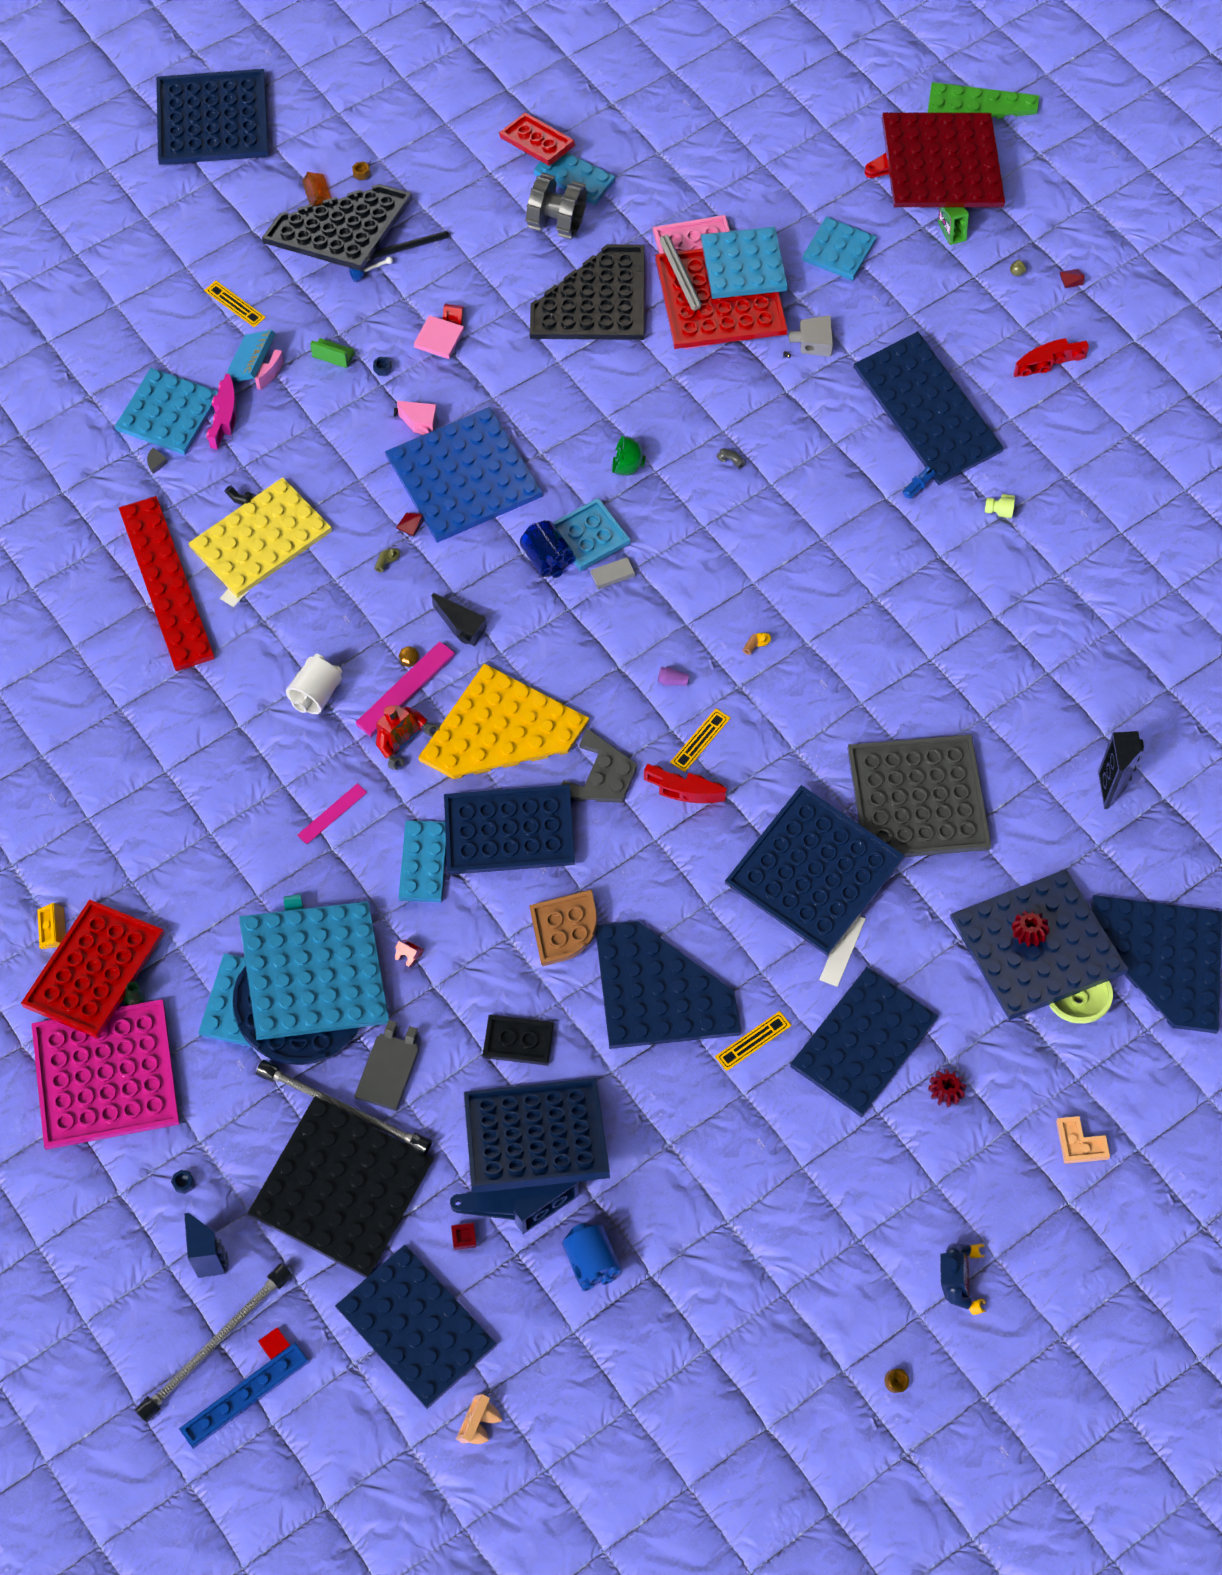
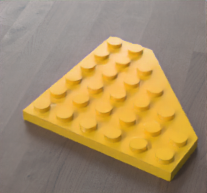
[418,664,589,779]

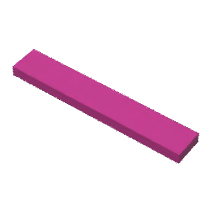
[356,641,455,737]

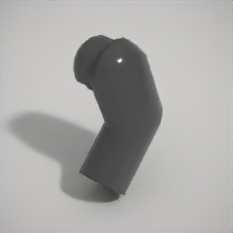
[717,448,746,469]

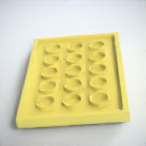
[188,477,332,598]

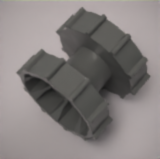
[525,173,588,239]

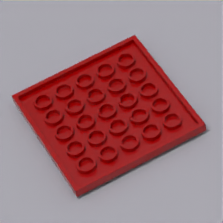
[655,249,787,349]

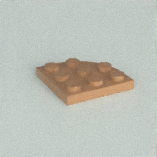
[529,890,598,967]

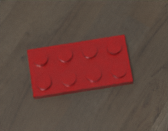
[499,112,575,166]

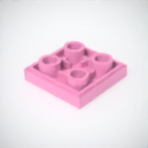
[414,315,464,359]

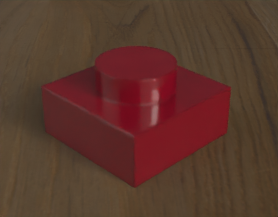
[451,1223,477,1250]

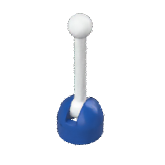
[349,257,393,282]

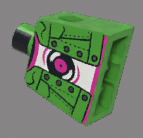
[938,207,969,245]

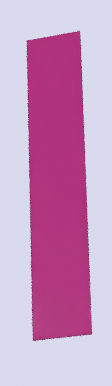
[297,783,367,844]

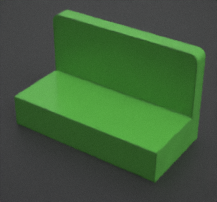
[310,338,355,368]

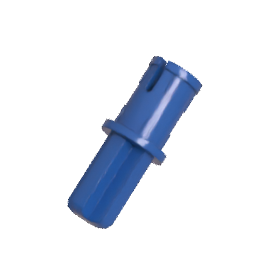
[902,467,936,499]

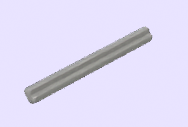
[660,235,701,311]

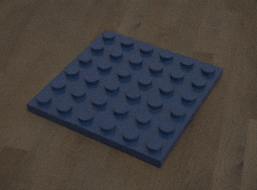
[156,69,269,165]
[725,785,905,957]
[950,869,1128,1021]
[464,1078,610,1193]

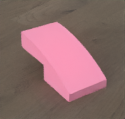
[255,349,284,390]

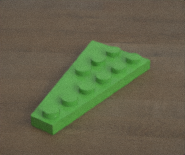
[927,82,1039,119]

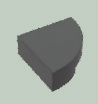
[147,447,167,474]

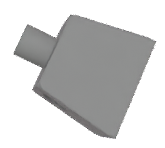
[789,316,833,357]

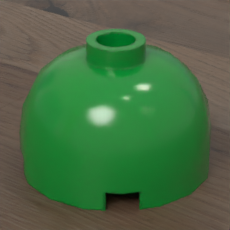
[612,436,646,476]

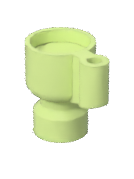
[984,494,1015,518]

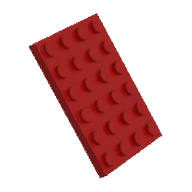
[21,899,165,1039]

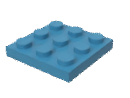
[802,217,877,281]
[548,498,630,571]

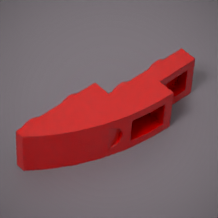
[1013,338,1089,377]
[644,764,727,803]

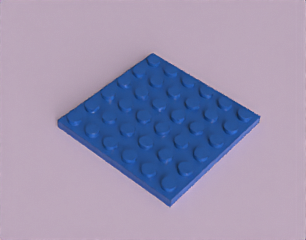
[385,407,543,543]

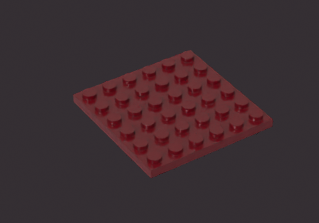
[881,112,1005,207]

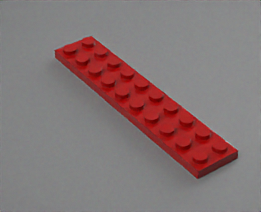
[118,496,215,671]

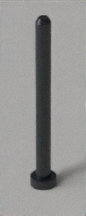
[368,231,449,263]

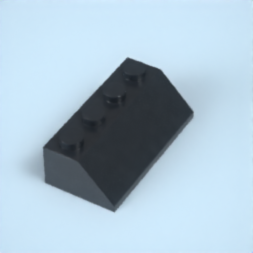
[1098,731,1144,809]

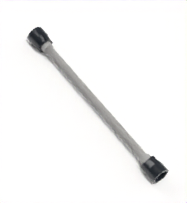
[256,1059,432,1155]
[134,1263,293,1423]

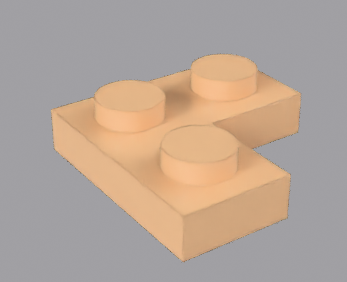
[1056,1116,1110,1164]

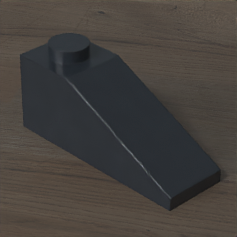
[431,593,487,646]

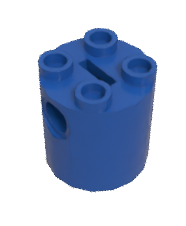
[562,1222,622,1291]

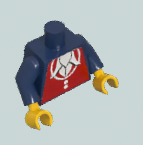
[940,1243,986,1315]

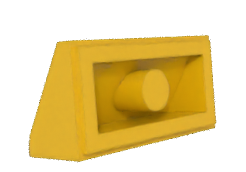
[37,902,66,949]

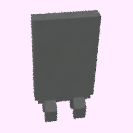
[354,1020,419,1111]

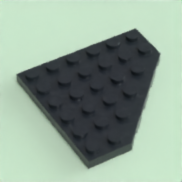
[262,184,412,271]
[530,244,644,340]

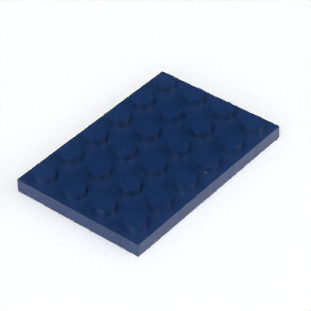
[444,784,575,875]
[790,967,938,1117]
[335,1244,497,1409]

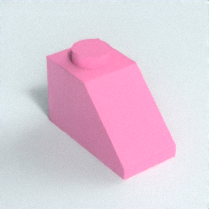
[397,401,437,435]

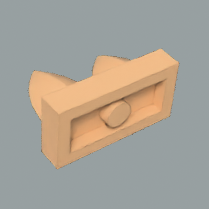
[456,1394,502,1444]

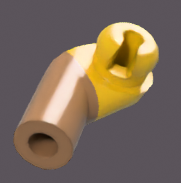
[742,633,771,655]

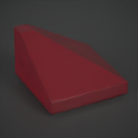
[1059,269,1085,288]
[396,513,423,536]

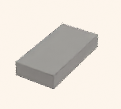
[590,557,635,589]

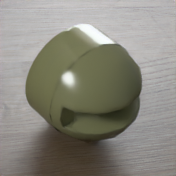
[1010,259,1026,276]

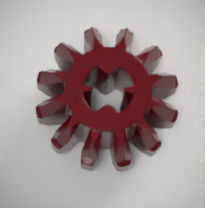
[1012,910,1049,947]
[928,1068,967,1107]

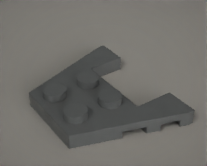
[562,729,637,803]

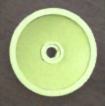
[1049,981,1113,1024]

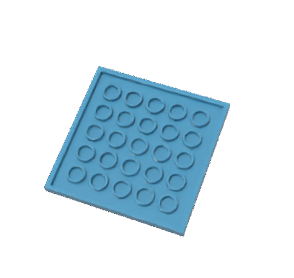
[239,902,389,1040]

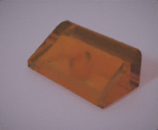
[302,172,331,206]

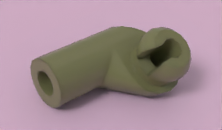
[374,548,400,572]

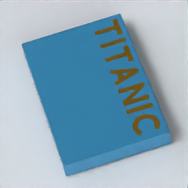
[227,330,276,382]

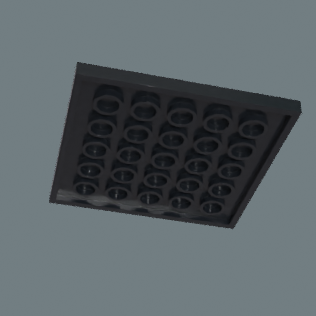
[247,1096,433,1278]

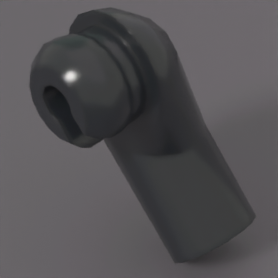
[224,485,254,505]

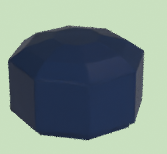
[373,357,392,376]
[171,1170,195,1194]

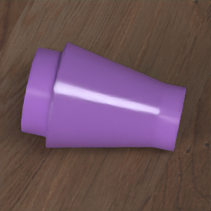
[658,666,689,686]

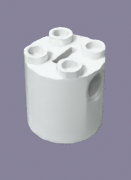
[286,654,343,714]

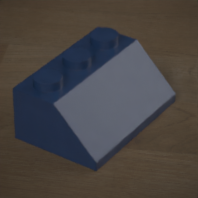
[184,1213,229,1278]

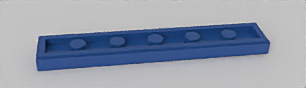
[179,1342,309,1449]

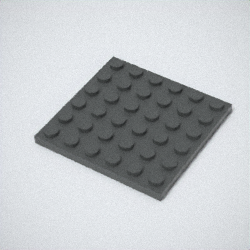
[847,735,991,857]

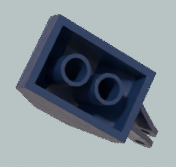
[450,1182,579,1234]

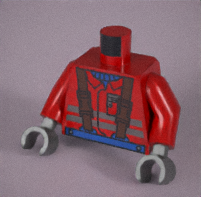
[375,705,439,770]

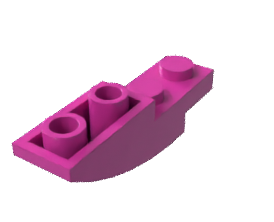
[206,373,237,449]

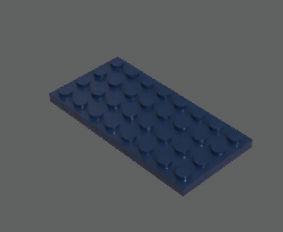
[853,331,1004,486]

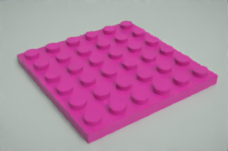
[31,999,180,1150]

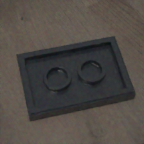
[482,1015,554,1066]

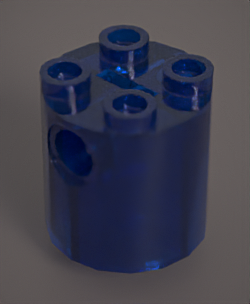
[519,521,576,578]

